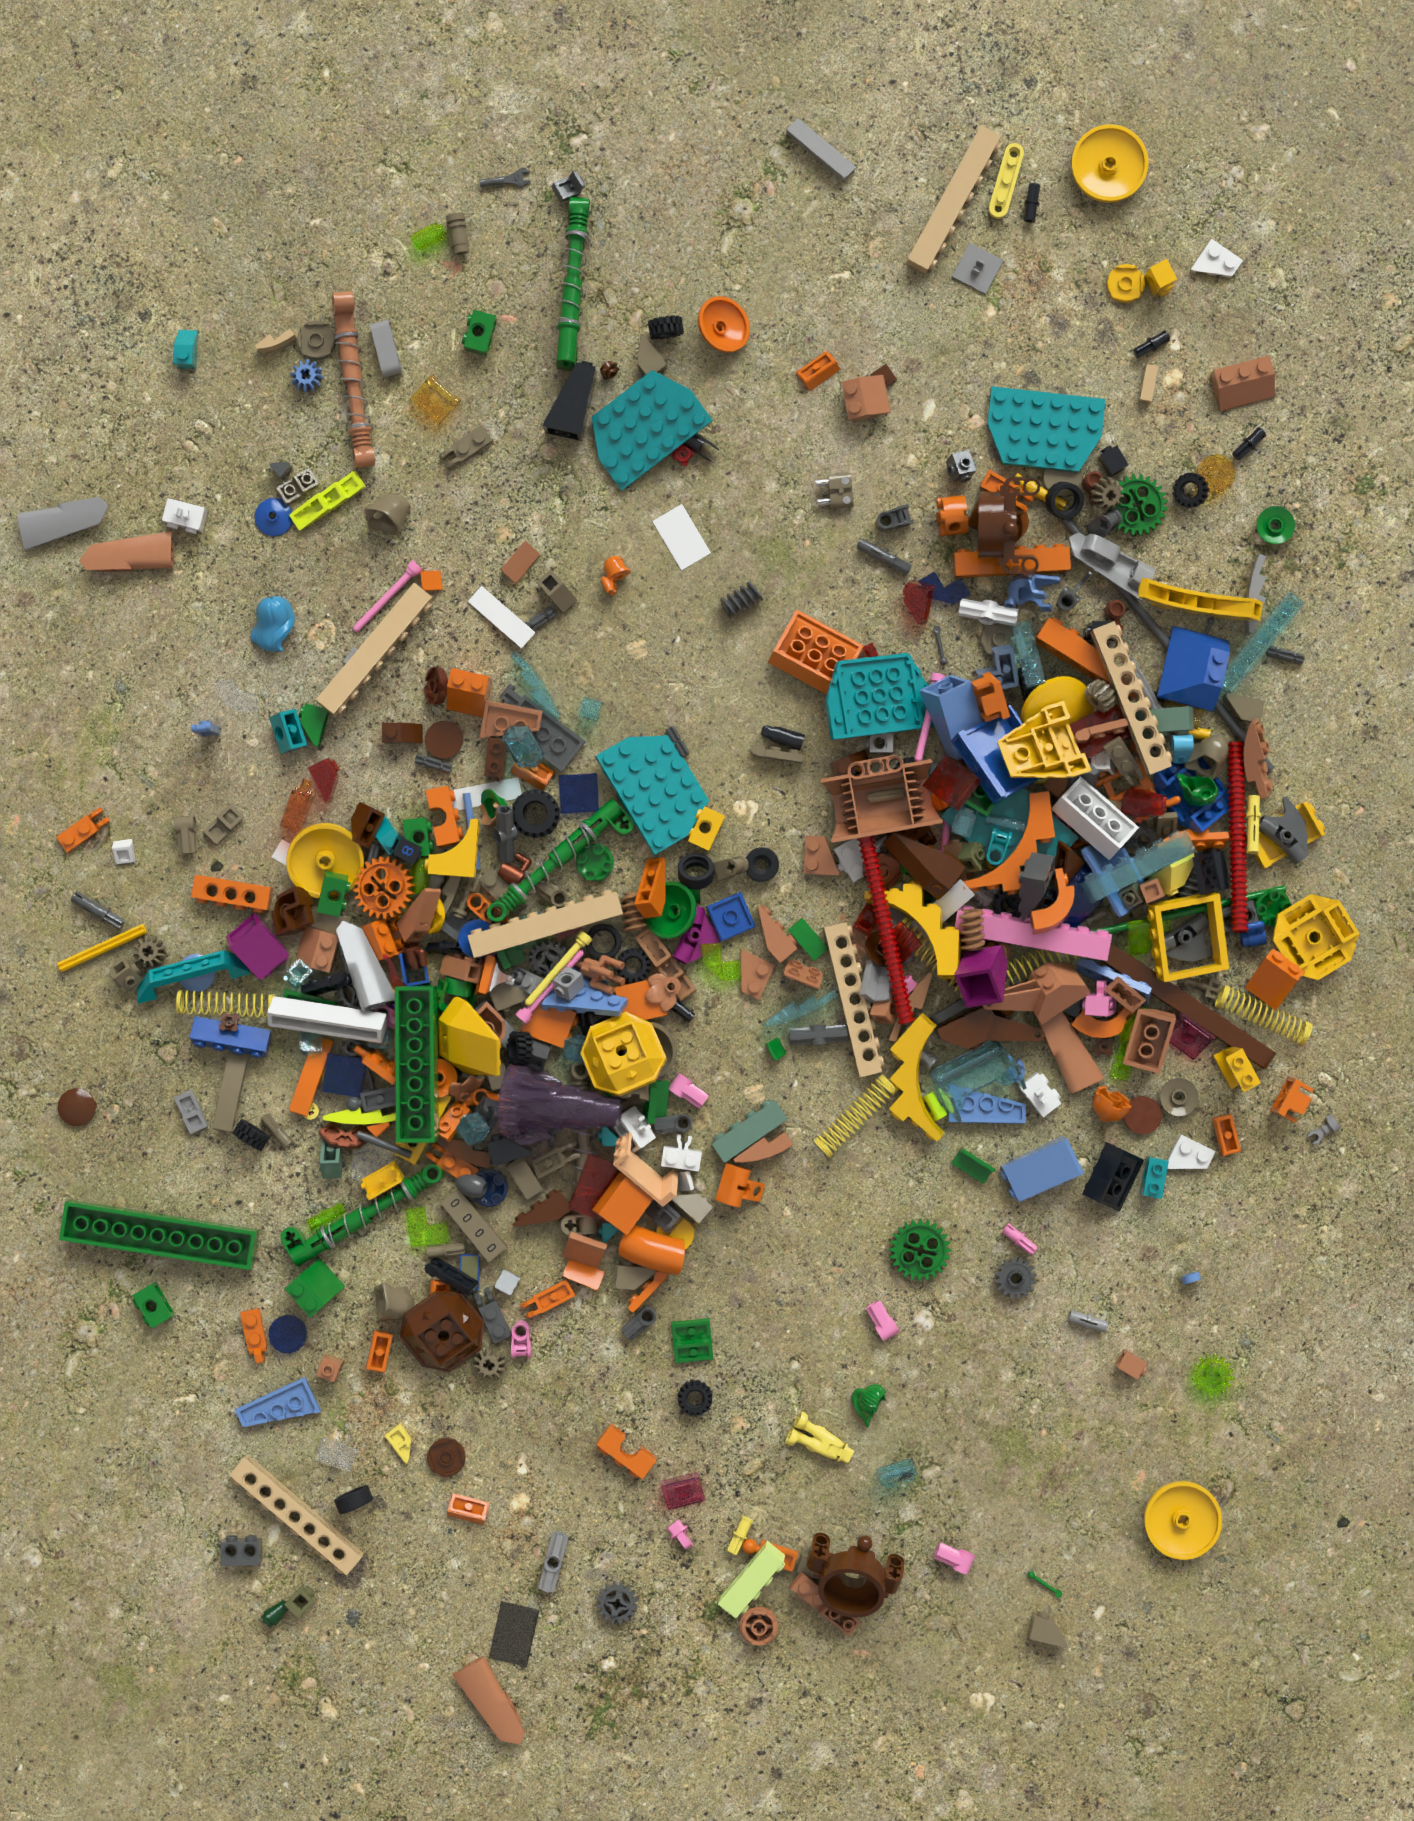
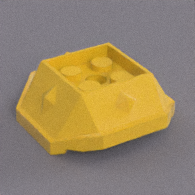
[1272,894,1360,980]
[580,1012,667,1097]

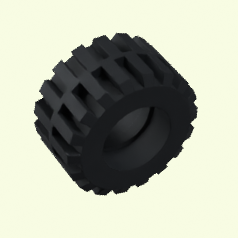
[512,789,560,838]

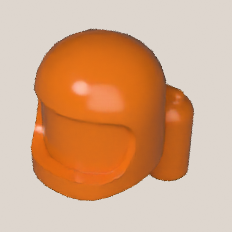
[601,556,631,596]

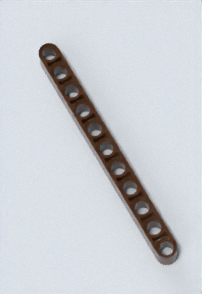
[1101,943,1276,1070]

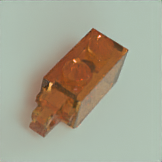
[280,778,313,833]

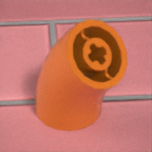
[619,1225,685,1275]

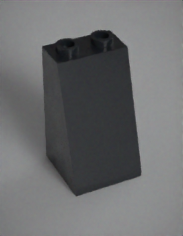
[543,361,597,441]

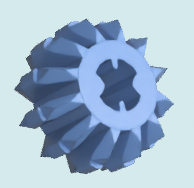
[290,359,323,393]

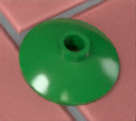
[1256,506,1295,544]

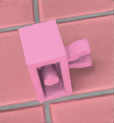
[1082,980,1117,1017]

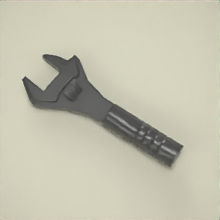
[479,168,530,188]

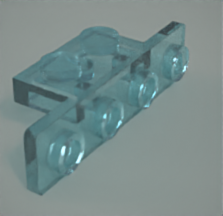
[1011,620,1045,688]

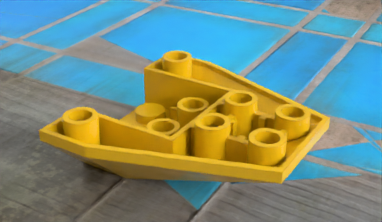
[438,996,501,1076]

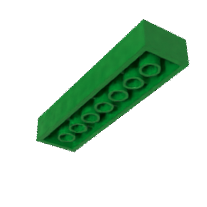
[395,986,439,1143]

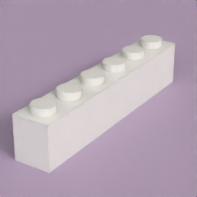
[267,996,387,1043]

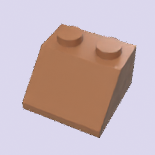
[841,375,891,422]
[295,926,339,973]

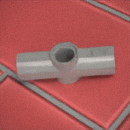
[538,1531,569,1593]

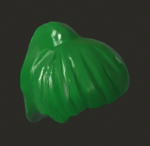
[1176,773,1219,807]
[851,1384,886,1427]

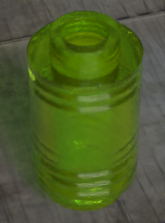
[410,221,447,251]
[410,859,430,894]

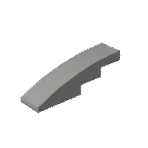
[1244,554,1266,635]

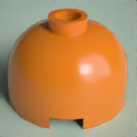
[1092,1086,1132,1122]

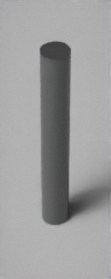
[356,1131,412,1159]

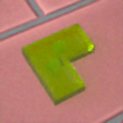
[405,1206,450,1247]

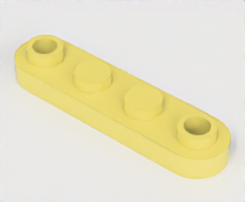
[988,143,1024,219]

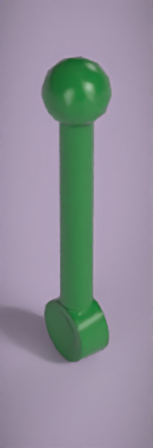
[1028,1571,1062,1598]

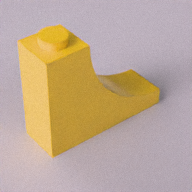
[425,819,480,878]

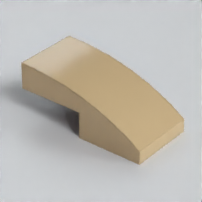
[255,329,297,353]

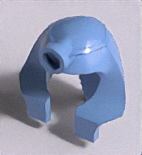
[1004,574,1060,613]

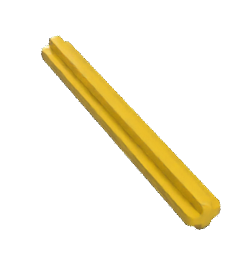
[57,924,147,972]

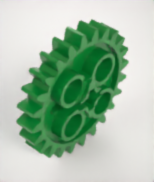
[1106,474,1168,537]
[889,1218,951,1281]

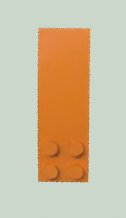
[1032,617,1137,702]

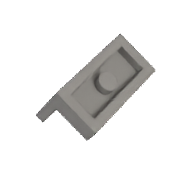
[860,960,892,1003]

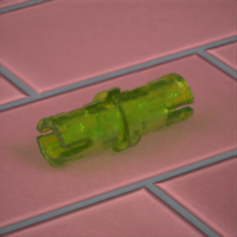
[306,1202,346,1230]

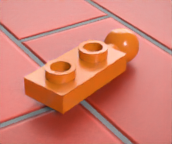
[439,1092,477,1142]
[742,1539,798,1572]

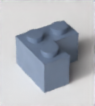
[975,644,1019,689]

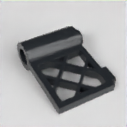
[1192,848,1231,895]

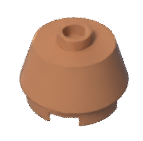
[740,1607,778,1646]

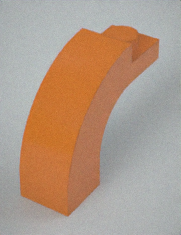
[1030,868,1074,935]
[1070,1006,1135,1038]

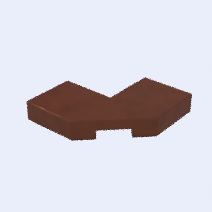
[318,1122,371,1149]

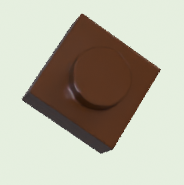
[870,364,897,388]

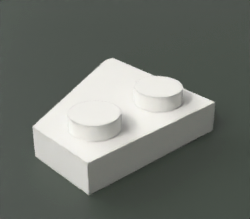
[1190,239,1243,278]
[1167,1134,1216,1169]

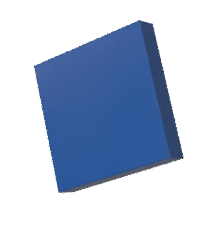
[705,892,756,942]

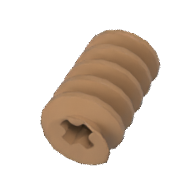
[620,892,647,932]
[959,909,985,951]

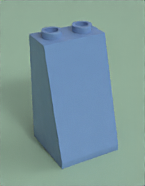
[919,675,982,760]
[1000,1136,1084,1202]

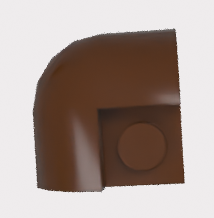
[271,886,315,936]

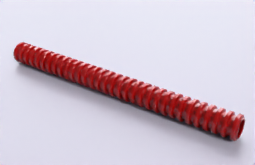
[1227,742,1249,933]
[857,836,915,1025]

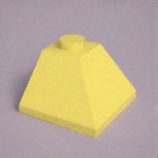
[1149,853,1195,897]

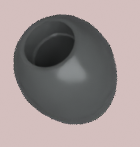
[455,1174,487,1198]

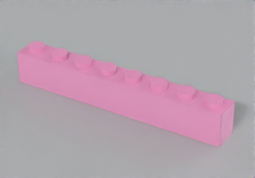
[955,905,1112,961]

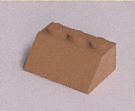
[1210,355,1275,411]
[1122,1009,1176,1074]

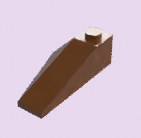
[883,832,966,900]

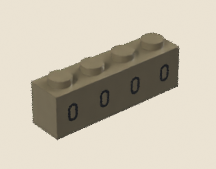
[440,1189,508,1262]

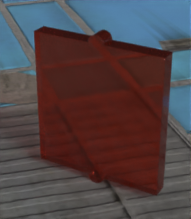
[879,921,923,964]

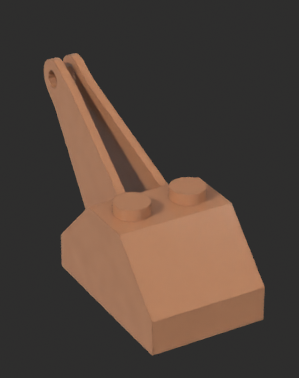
[982,962,1091,1024]

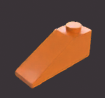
[634,857,665,918]

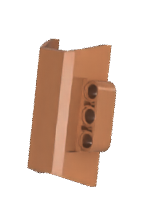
[820,755,943,843]

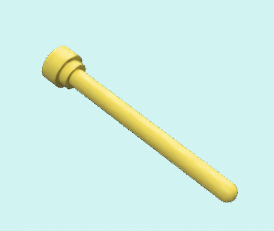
[525,930,593,1006]

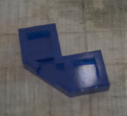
[918,571,970,605]

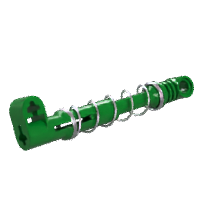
[556,197,590,371]
[486,798,634,923]
[280,1164,444,1266]

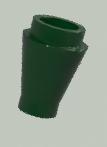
[261,1599,289,1628]

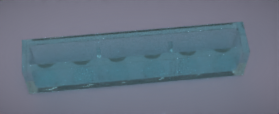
[1222,591,1305,693]
[1080,830,1196,904]

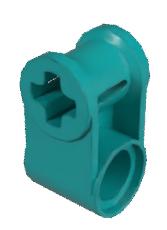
[986,827,1012,866]

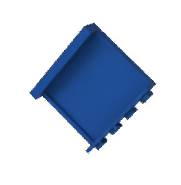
[951,705,1041,804]

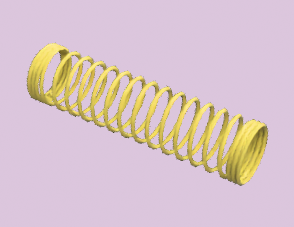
[1215,985,1313,1046]
[813,1074,898,1158]

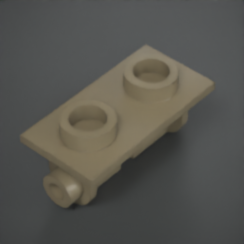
[1115,901,1148,939]

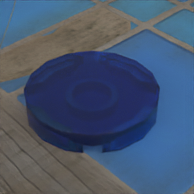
[268,1314,307,1354]

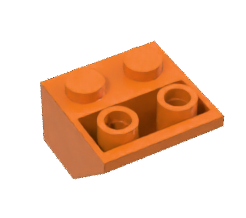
[360,914,410,962]

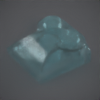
[876,1457,918,1488]

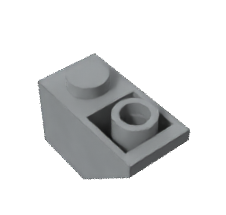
[511,965,544,994]

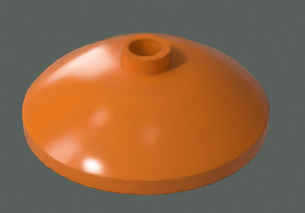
[698,296,750,353]

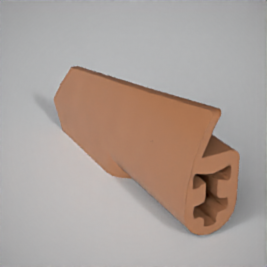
[79,531,174,572]
[1037,1011,1104,1093]
[452,1656,525,1744]

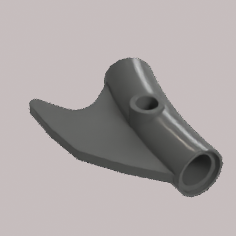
[1058,571,1092,610]
[1259,797,1309,865]
[1164,913,1213,962]

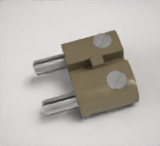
[815,473,854,509]

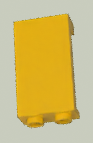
[1244,801,1325,869]
[1212,1046,1261,1092]

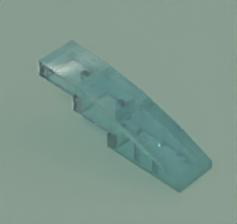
[510,651,561,720]
[763,989,838,1027]

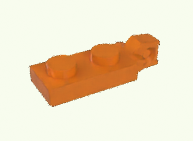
[240,1308,268,1364]

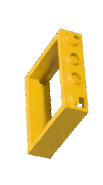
[1147,892,1229,982]

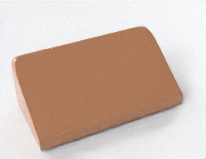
[501,541,540,583]

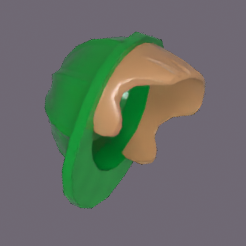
[479,789,508,826]

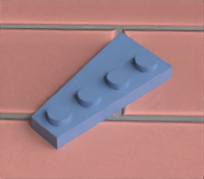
[1077,958,1152,1008]
[541,986,628,1017]
[948,1084,1026,1124]
[235,1376,322,1427]

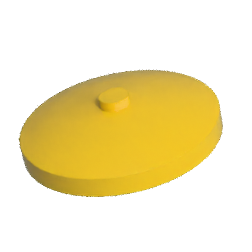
[1071,124,1149,203]
[1020,676,1094,736]
[286,823,364,898]
[1144,1481,1222,1560]

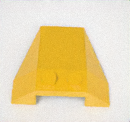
[997,701,1091,778]

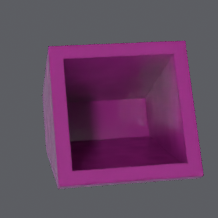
[226,912,290,980]
[954,945,1007,1008]

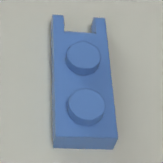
[191,721,220,736]

